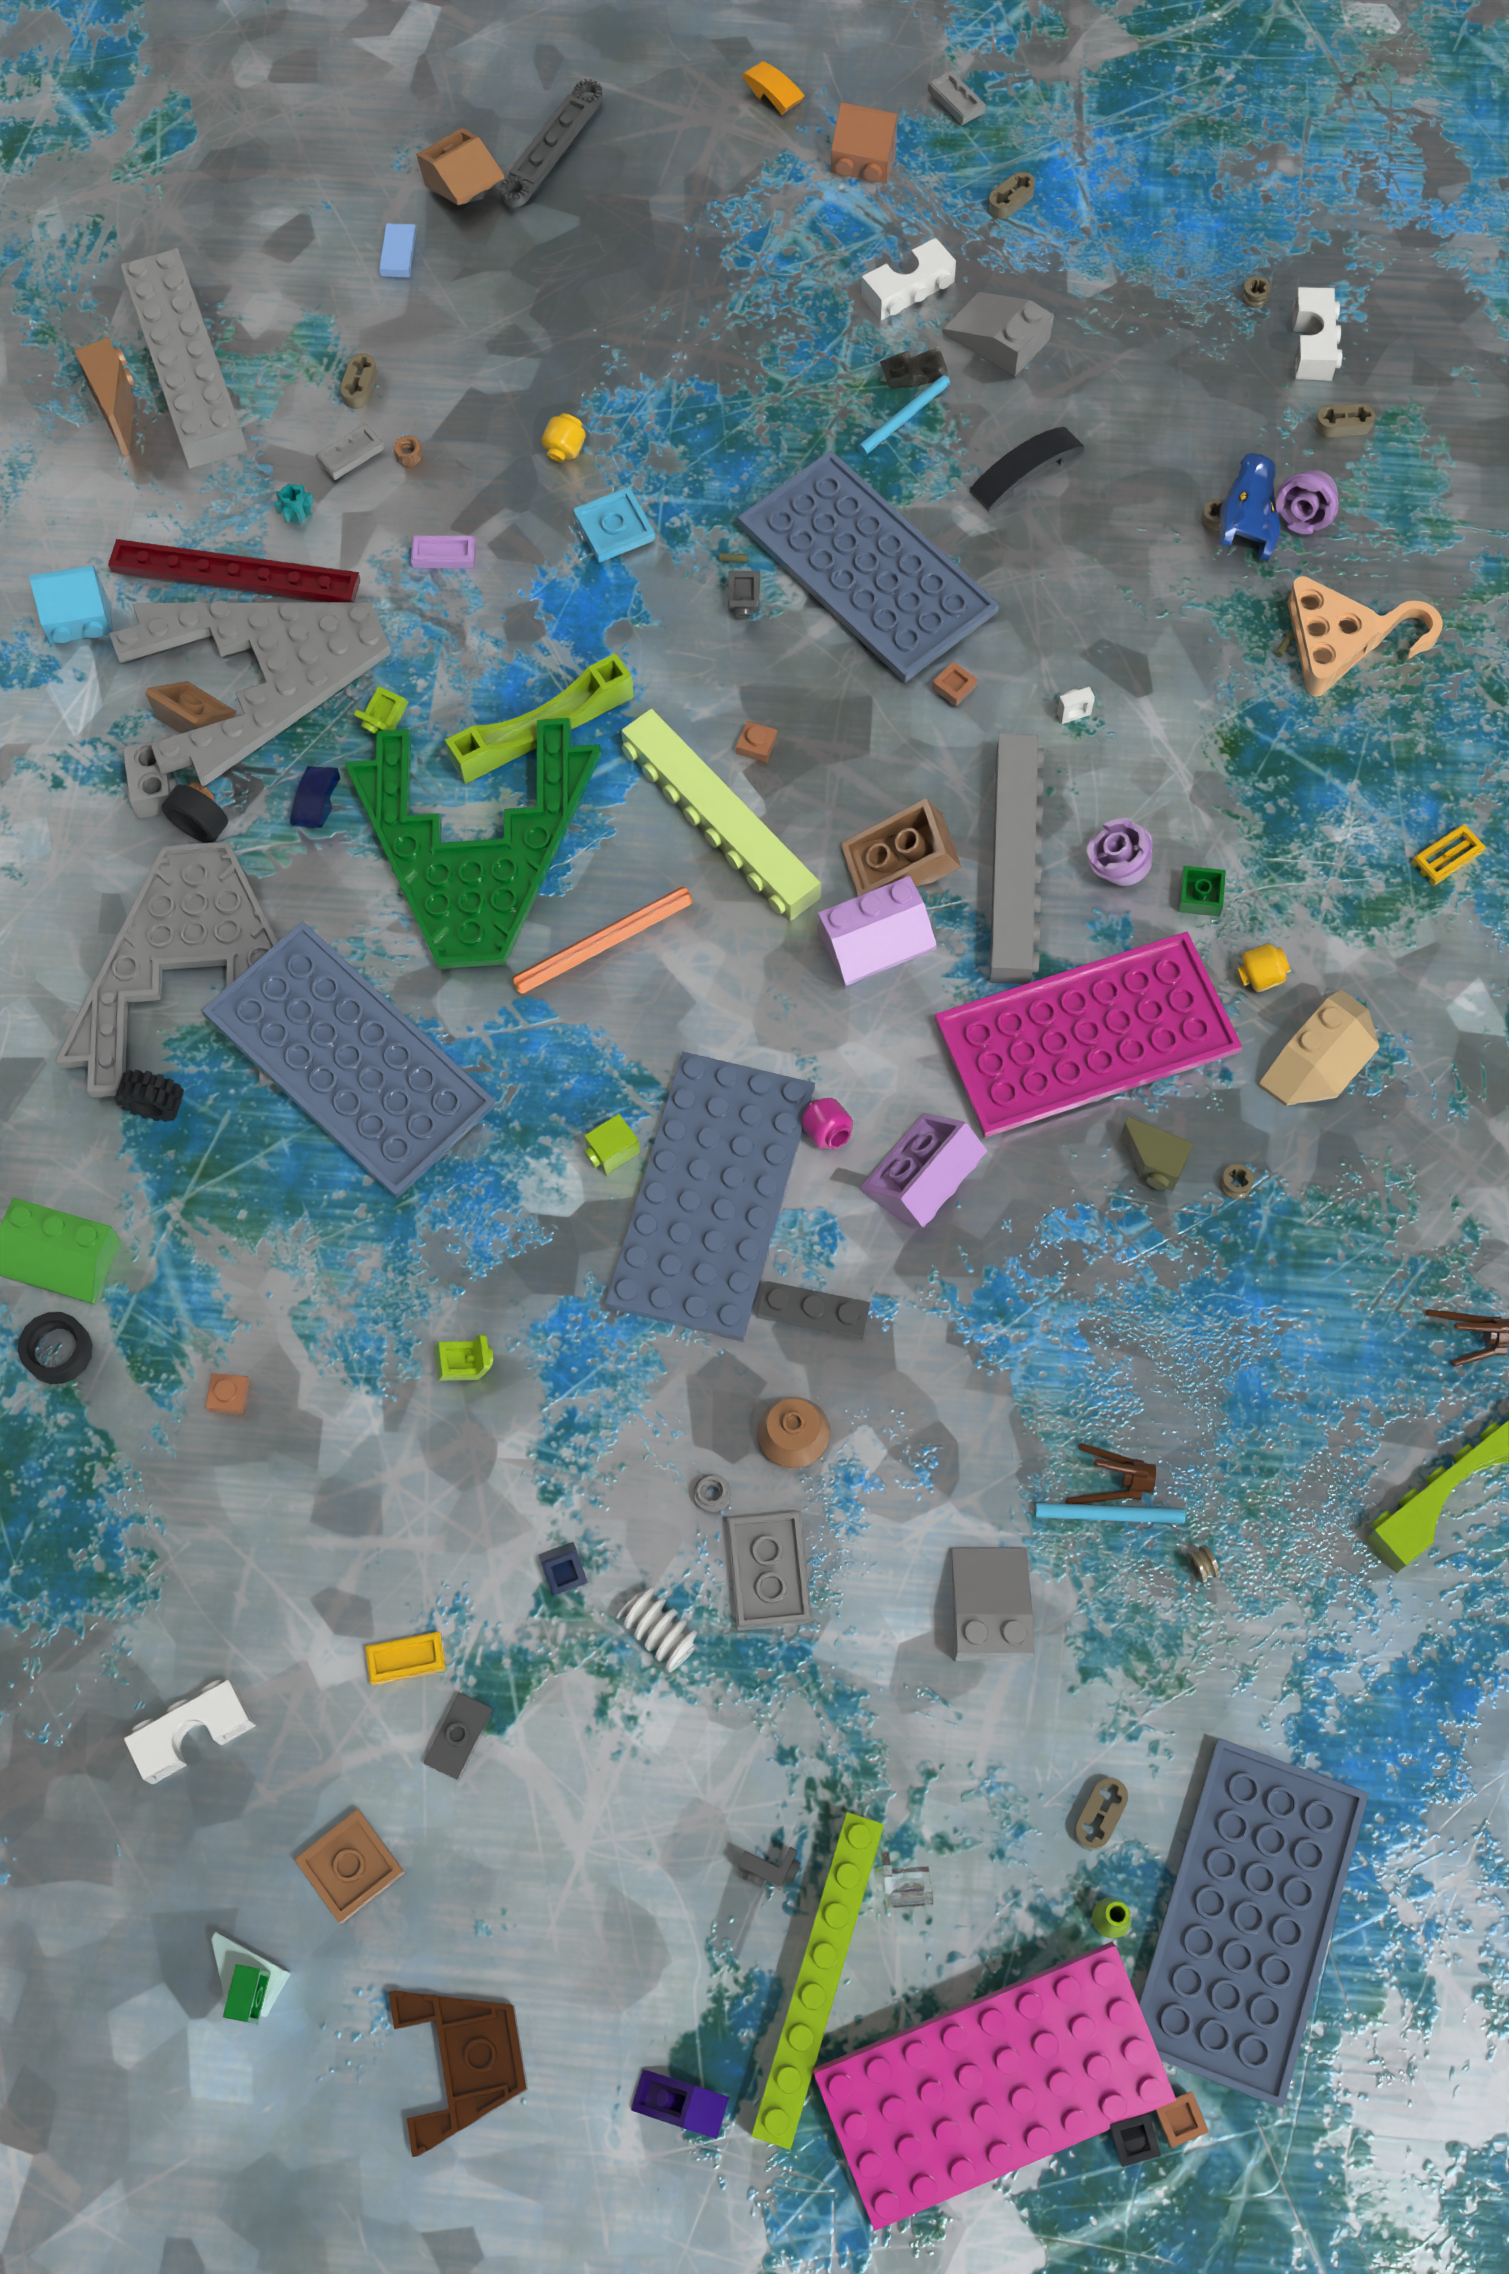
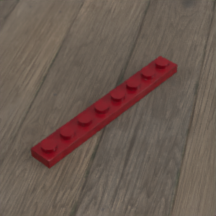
[108,539,361,602]

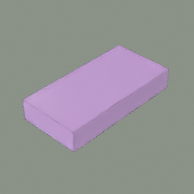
[411,536,476,568]

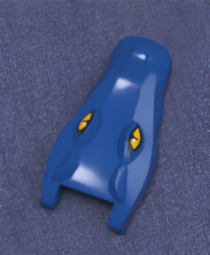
[1218,453,1280,562]

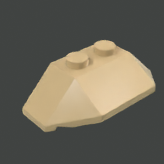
[1258,989,1380,1106]

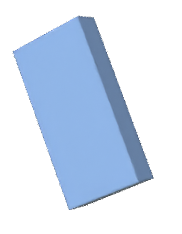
[379,223,417,278]

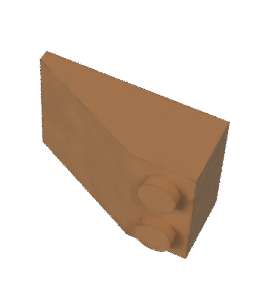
[74,337,135,456]
[841,798,962,896]

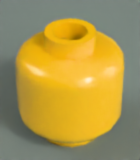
[541,413,586,463]
[1237,943,1291,993]

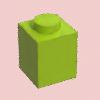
[583,1114,641,1175]

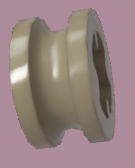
[1242,276,1271,308]
[1201,499,1224,531]
[1220,1164,1254,1199]
[1186,1545,1220,1584]

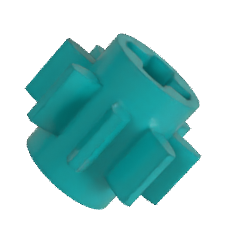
[274,484,314,523]

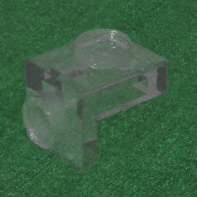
[874,1852,934,1909]

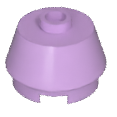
[1276,469,1338,534]
[1087,818,1153,886]

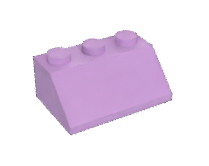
[817,876,937,986]
[860,1113,987,1227]

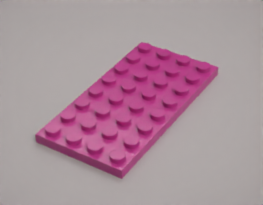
[934,931,1242,1138]
[813,1942,1176,2231]

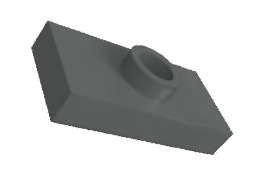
[424,1692,494,1781]

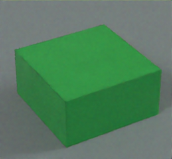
[1178,866,1226,917]
[223,1964,271,2025]

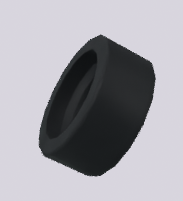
[161,784,228,843]
[18,1312,93,1384]

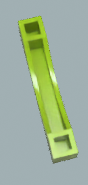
[445,653,634,784]
[1366,1411,1509,1573]

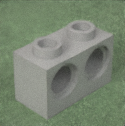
[123,740,178,819]

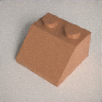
[831,102,898,184]

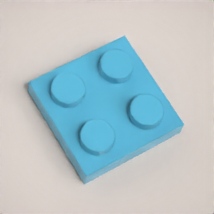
[573,487,656,563]

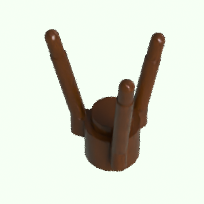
[1425,1309,1509,1367]
[1065,1443,1156,1504]

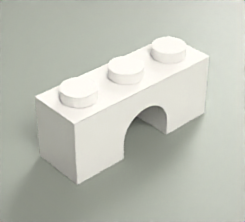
[861,238,956,321]
[1292,287,1342,381]
[124,1680,256,1785]

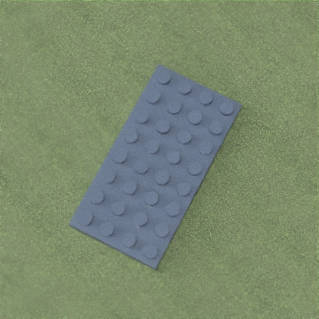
[738,450,1000,683]
[201,920,496,1199]
[605,1051,815,1342]
[1138,1738,1369,2108]

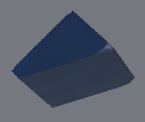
[539,1542,588,1596]

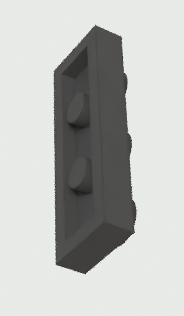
[758,1281,870,1340]

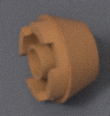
[757,1397,830,1468]

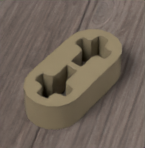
[988,172,1036,219]
[340,353,378,409]
[1315,403,1376,437]
[1074,1778,1128,1851]

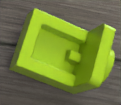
[353,686,409,735]
[434,1334,493,1381]

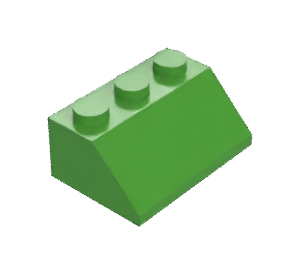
[0,1198,122,1304]

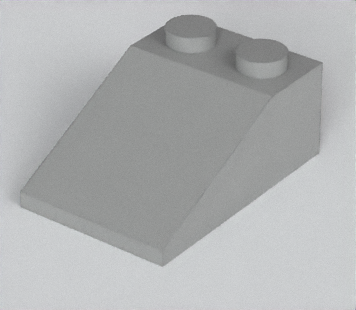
[943,292,1054,377]
[951,1548,1035,1661]

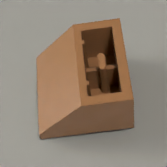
[416,128,504,205]

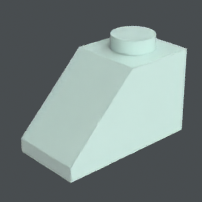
[211,1932,291,2017]

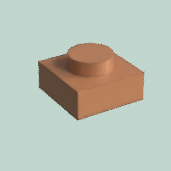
[932,661,978,707]
[736,721,777,763]
[205,1373,250,1415]
[1154,2091,1209,2148]

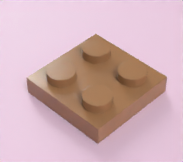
[294,1809,405,1924]

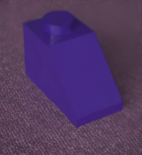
[631,2069,729,2139]

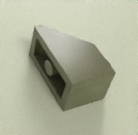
[1121,1116,1193,1191]

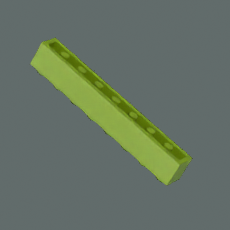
[751,1812,884,2150]

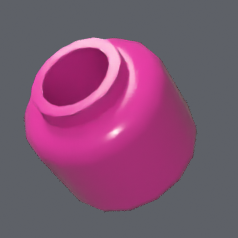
[801,1098,853,1149]

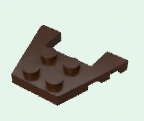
[389,1990,528,2157]

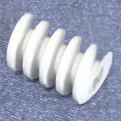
[616,1587,698,1672]

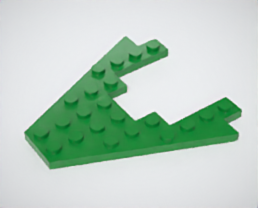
[346,718,602,969]

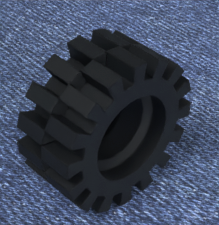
[115,1070,184,1122]

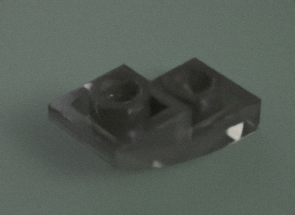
[880,346,950,388]

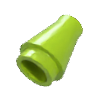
[1092,1897,1132,1939]

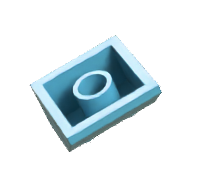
[30,565,113,644]

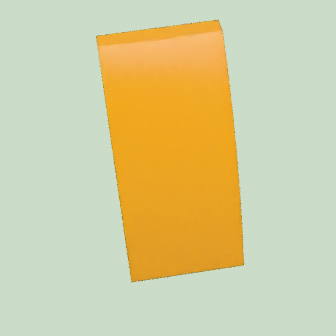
[741,61,805,115]

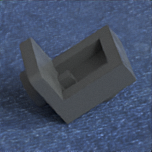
[728,571,760,617]
[738,1847,801,1891]

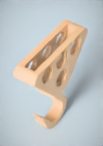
[1287,576,1443,697]

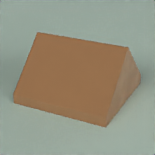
[146,681,237,733]

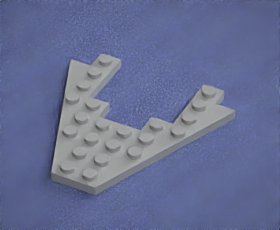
[109,600,392,786]
[56,842,278,1097]

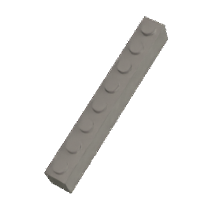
[989,733,1044,985]

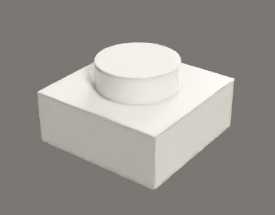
[1057,687,1095,724]

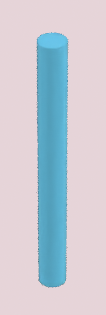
[858,375,950,456]
[1035,1503,1186,1524]

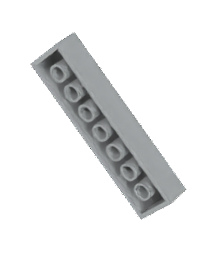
[120,248,248,469]

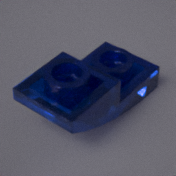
[290,766,341,828]

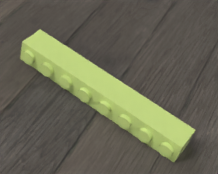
[621,708,821,922]

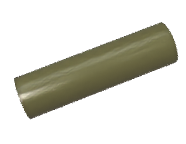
[719,553,748,563]
[1275,631,1296,658]

